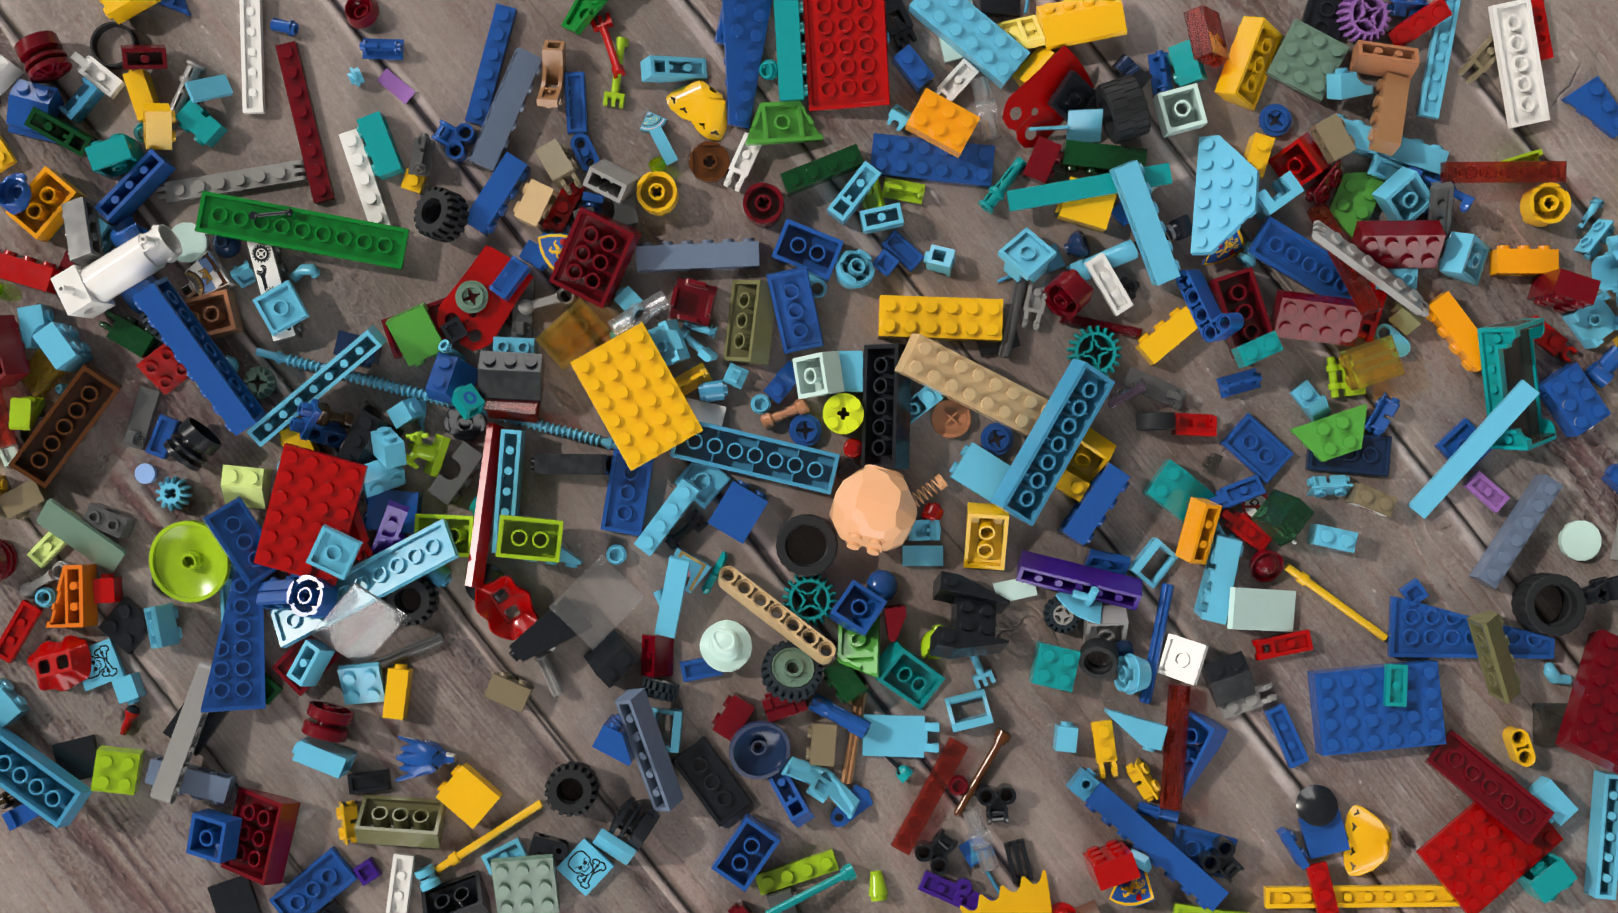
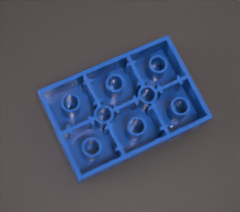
[1307,659,1446,756]

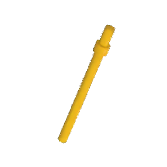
[1284,563,1388,641]
[435,800,544,873]

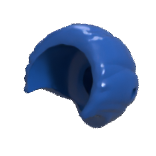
[110,215,148,248]

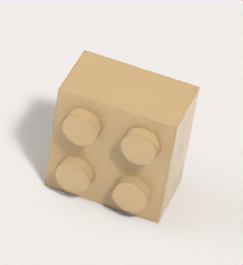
[513,179,559,233]

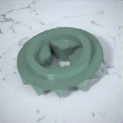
[455,280,489,314]
[243,366,276,399]

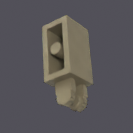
[535,138,583,195]

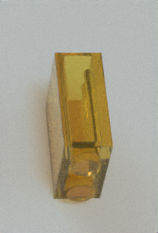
[1338,335,1405,391]

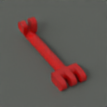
[591,12,626,79]

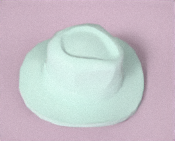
[700,620,752,672]

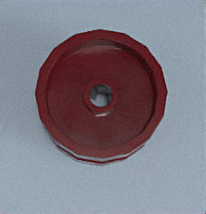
[301,701,355,743]

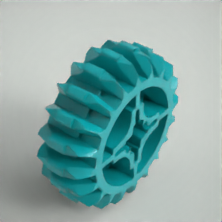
[1066,325,1122,377]
[782,573,837,626]

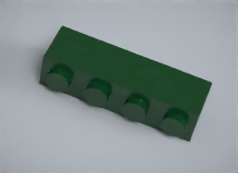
[1060,140,1147,175]
[780,144,864,197]

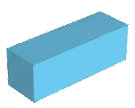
[649,125,678,165]

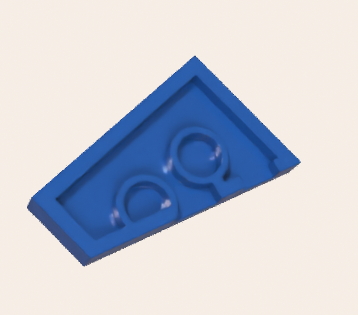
[1561,76,1618,139]

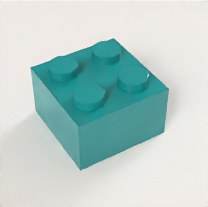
[85,133,144,179]
[1028,641,1081,692]
[1517,852,1578,904]

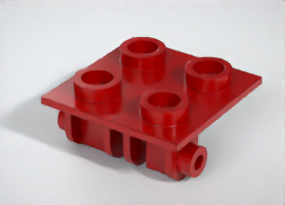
[136,343,188,395]

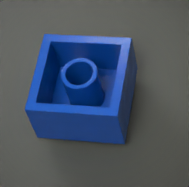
[186,808,242,864]

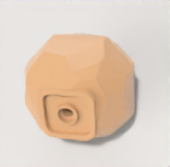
[829,465,917,556]

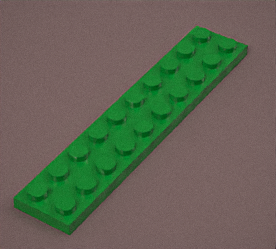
[195,190,410,270]

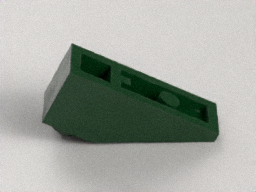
[24,106,98,157]

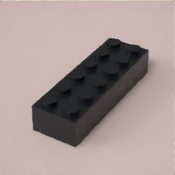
[861,344,911,469]

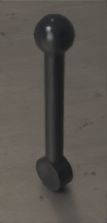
[249,208,293,220]

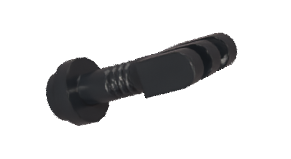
[665,509,709,550]

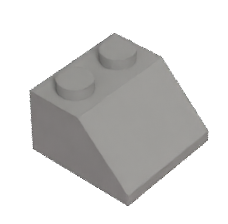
[1082,604,1129,644]

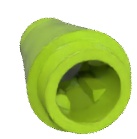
[868,870,889,901]

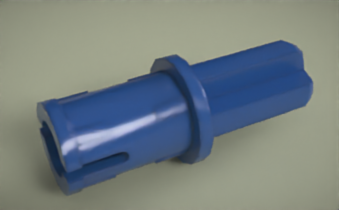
[1137,801,1179,824]

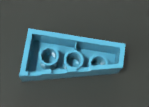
[1193,533,1244,625]

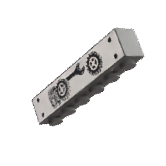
[246,241,303,344]

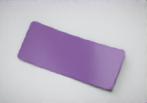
[377,69,415,104]

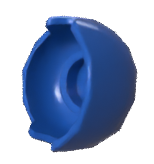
[867,569,897,601]

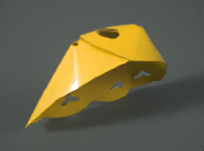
[666,80,727,141]
[1343,805,1392,876]

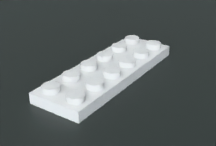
[1488,0,1550,129]

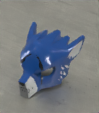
[395,736,457,782]

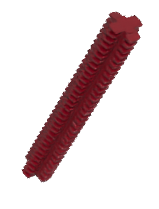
[1059,315,1142,339]

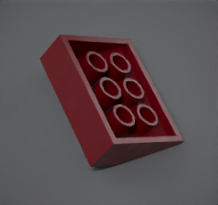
[549,206,642,309]
[221,787,300,886]

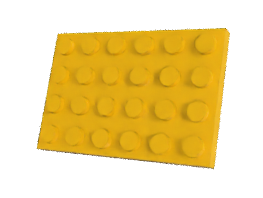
[570,322,704,471]

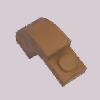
[537,40,566,109]

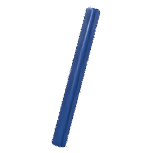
[1139,583,1174,704]

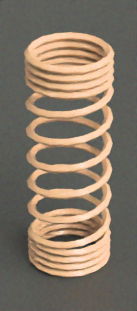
[912,474,948,507]

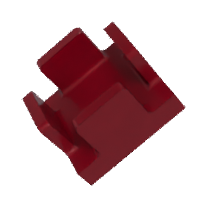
[669,278,718,327]

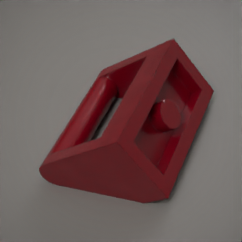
[883,604,907,642]

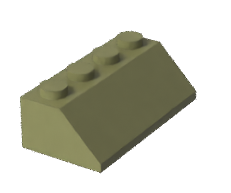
[723,280,775,365]
[1466,610,1521,704]
[354,794,446,849]

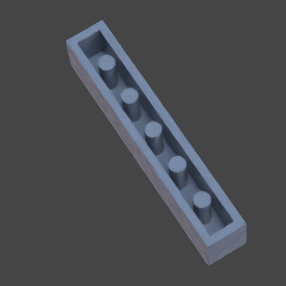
[467,47,542,171]
[636,238,760,273]
[1469,474,1563,589]
[615,688,684,811]

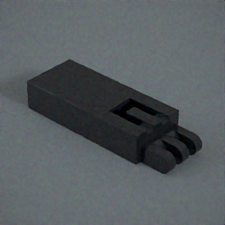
[885,0,917,50]

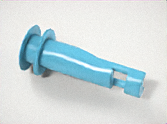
[1577,197,1605,230]
[682,322,717,339]
[438,339,467,361]
[418,400,429,433]

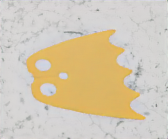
[960,870,1052,913]

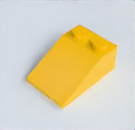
[963,502,1009,570]

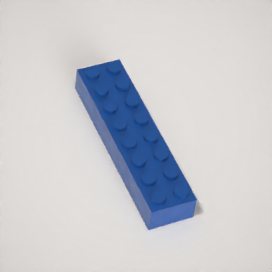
[132,277,267,436]

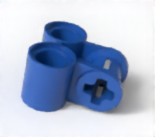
[431,119,478,163]

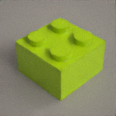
[90,745,145,795]

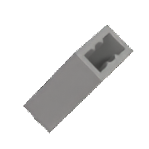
[582,159,640,204]

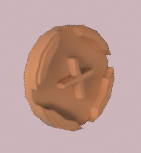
[931,398,972,439]

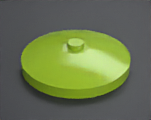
[149,520,231,603]

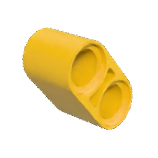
[1502,726,1536,767]

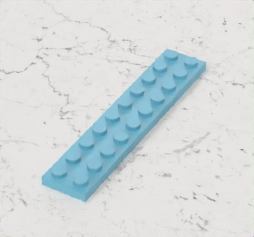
[270,519,459,648]

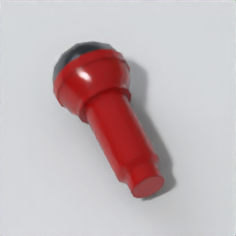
[120,705,140,735]

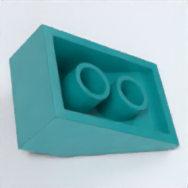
[1142,459,1216,523]
[875,640,946,710]

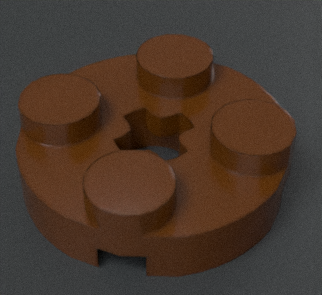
[689,141,730,183]

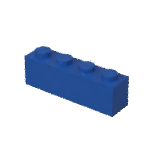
[94,148,176,225]
[467,152,531,236]

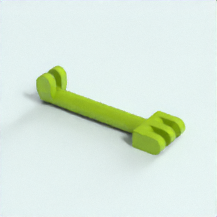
[603,37,629,109]

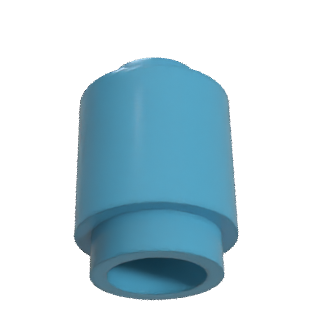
[698,380,728,402]
[424,565,452,588]

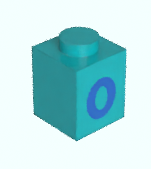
[451,383,485,421]

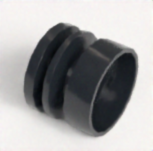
[163,417,222,471]
[608,796,661,852]

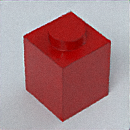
[93,573,123,604]

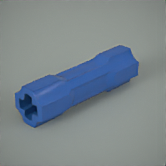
[809,693,871,739]

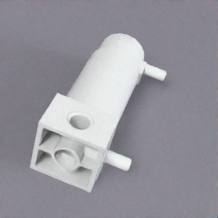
[51,224,183,319]

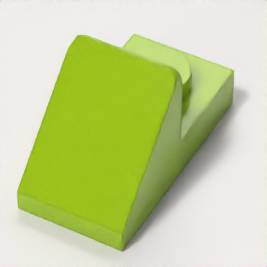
[9,396,46,431]

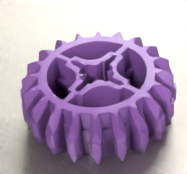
[1336,0,1392,43]

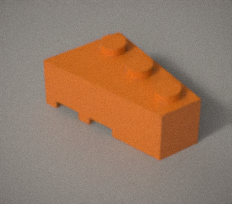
[46,564,98,628]

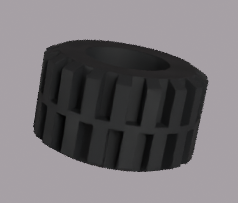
[414,186,469,243]
[382,576,439,626]
[544,761,599,817]

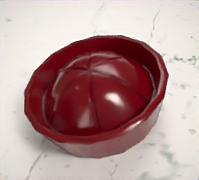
[345,0,379,29]
[1249,549,1284,583]

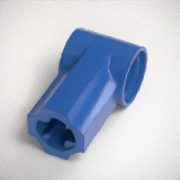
[1584,345,1618,388]

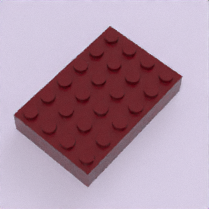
[1555,629,1618,774]

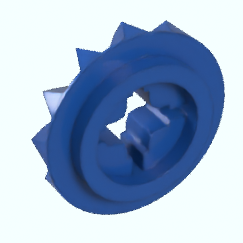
[1258,104,1292,137]
[789,414,822,446]
[980,423,1013,455]

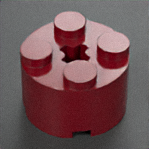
[743,182,784,227]
[1043,269,1094,319]

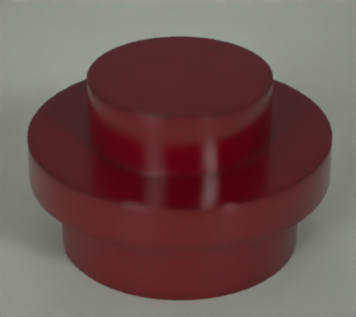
[948,775,968,796]

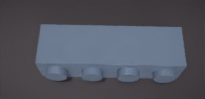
[144,756,237,805]

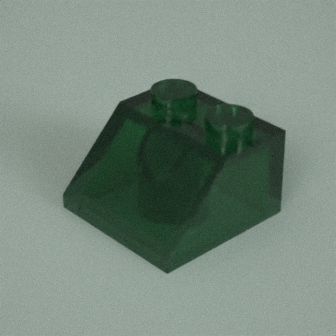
[1250,489,1315,546]

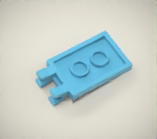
[862,714,940,758]

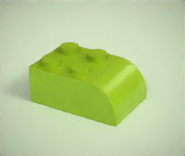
[414,514,474,557]

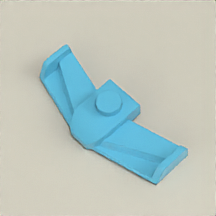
[781,756,860,819]

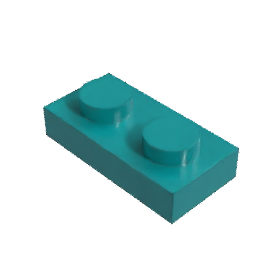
[1383,663,1408,707]

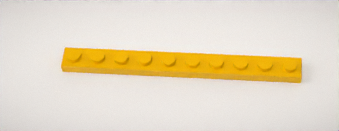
[1263,884,1459,909]

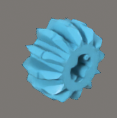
[155,476,193,511]

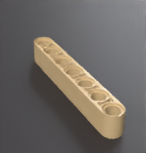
[718,566,836,665]

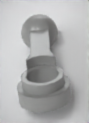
[518,288,577,315]
[19,560,72,598]

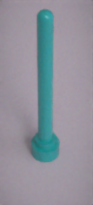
[765,863,857,913]

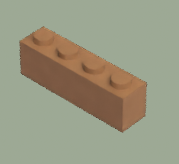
[1367,72,1411,156]

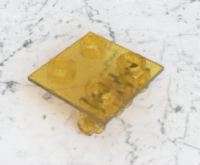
[21,348,68,398]

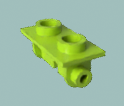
[882,177,925,205]

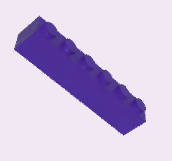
[1016,550,1142,610]

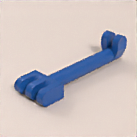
[1409,167,1475,213]

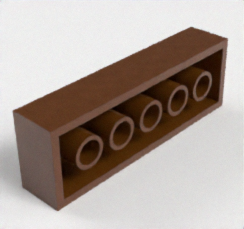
[8,362,123,488]

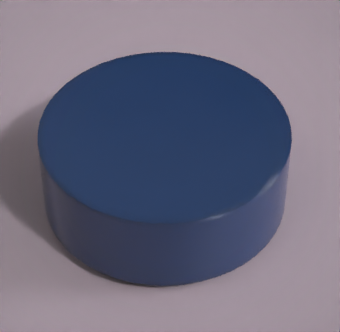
[1114,640,1134,656]

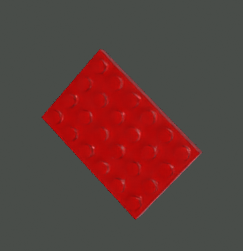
[803,0,891,112]
[254,443,368,586]
[1416,774,1564,913]

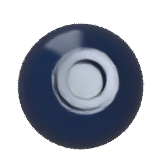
[1064,229,1090,257]
[212,236,242,258]

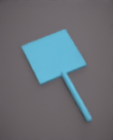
[1029,109,1103,142]

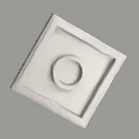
[1157,633,1209,686]

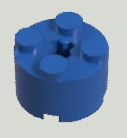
[287,575,338,619]

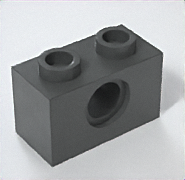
[83,503,137,539]

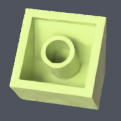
[221,464,272,510]

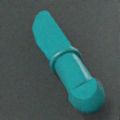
[702,551,728,594]

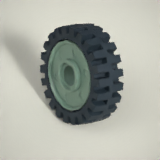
[761,640,823,703]

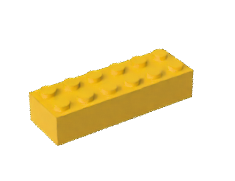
[878,295,1003,342]

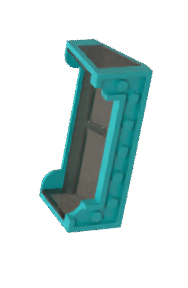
[1477,318,1556,451]

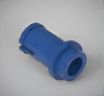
[270,17,299,36]

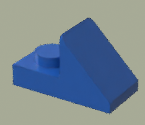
[763,360,796,404]

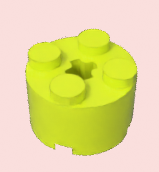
[823,393,864,435]

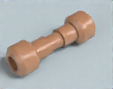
[760,399,810,430]

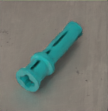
[978,157,1027,214]

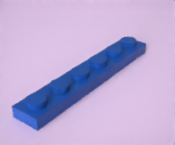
[465,3,517,126]

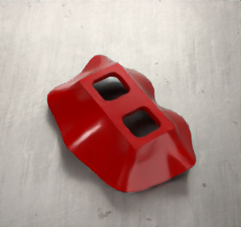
[475,575,538,640]
[27,635,91,691]

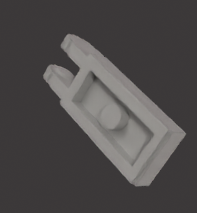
[1020,273,1051,331]
[1219,682,1278,719]

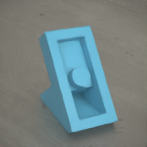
[1289,380,1331,421]

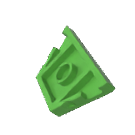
[745,101,823,146]
[1326,172,1385,241]
[1289,404,1367,462]
[837,613,881,677]

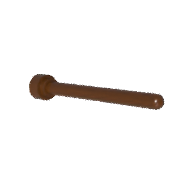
[954,728,1012,817]

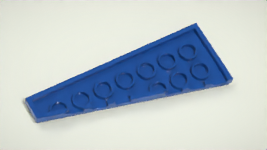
[721,0,772,129]
[201,568,266,713]
[1387,596,1555,659]

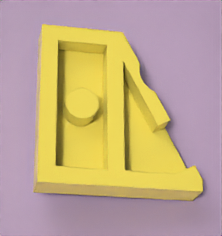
[997,15,1045,49]

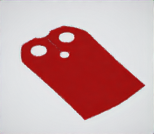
[1002,45,1094,148]
[437,245,534,351]

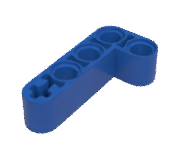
[1176,269,1244,342]

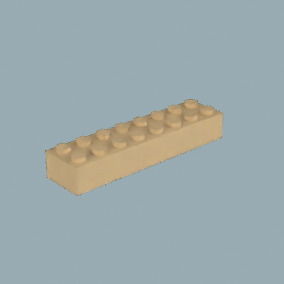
[894,333,1049,437]

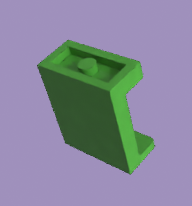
[386,302,444,367]

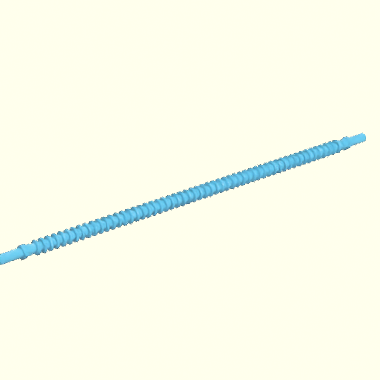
[255,348,619,450]

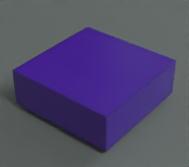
[353,856,382,886]

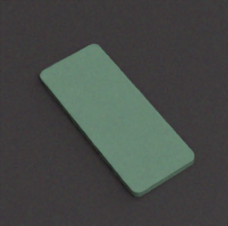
[36,499,126,573]

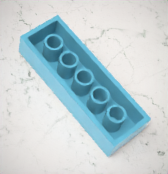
[908,0,1030,89]

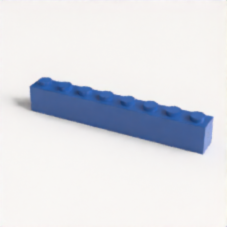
[1085,780,1229,912]

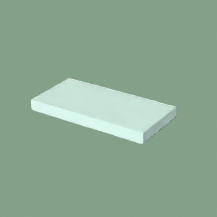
[1227,587,1296,632]

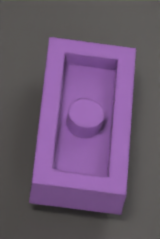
[1463,471,1510,513]

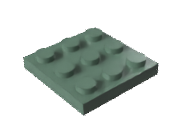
[1265,18,1350,103]
[490,854,560,913]

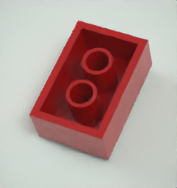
[1082,839,1141,891]

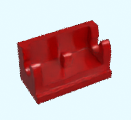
[1171,413,1217,437]

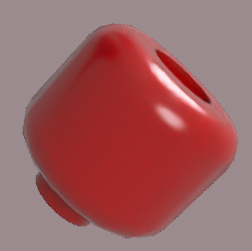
[843,438,862,459]
[921,502,944,521]

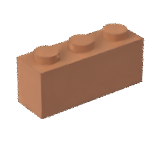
[1349,40,1420,79]

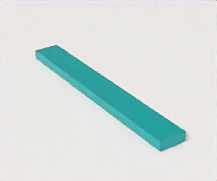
[1006,163,1173,212]

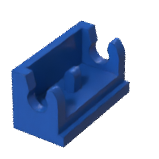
[489,255,532,302]

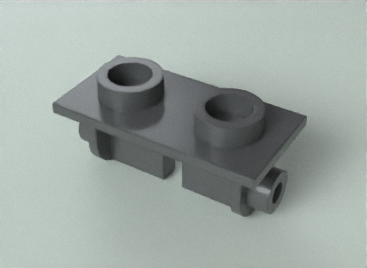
[409,133,435,177]

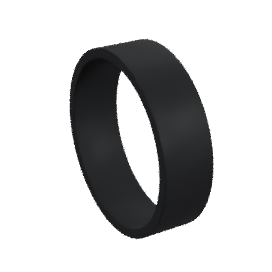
[90,22,139,69]

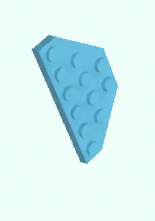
[1191,135,1260,256]

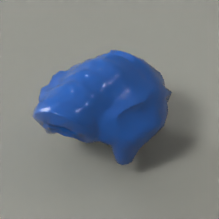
[0,173,32,215]

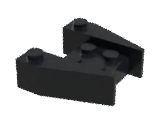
[929,571,1010,659]

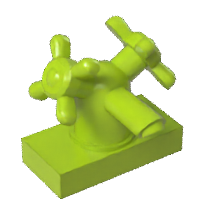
[405,431,451,477]

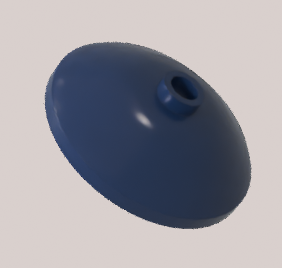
[729,721,791,780]

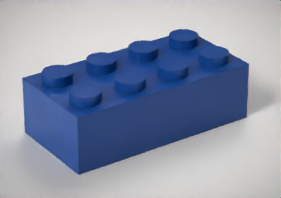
[1057,463,1130,546]

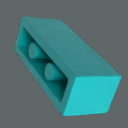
[356,111,406,180]

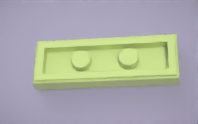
[27,510,80,569]

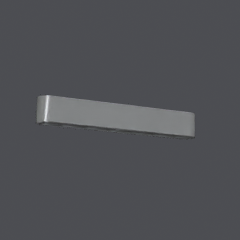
[150,660,212,804]

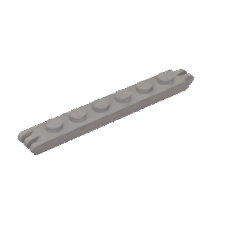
[156,160,307,204]
[1312,220,1429,317]

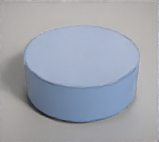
[135,463,158,484]

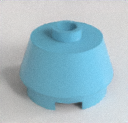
[835,249,875,289]
[1114,653,1152,695]

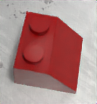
[1268,132,1332,186]

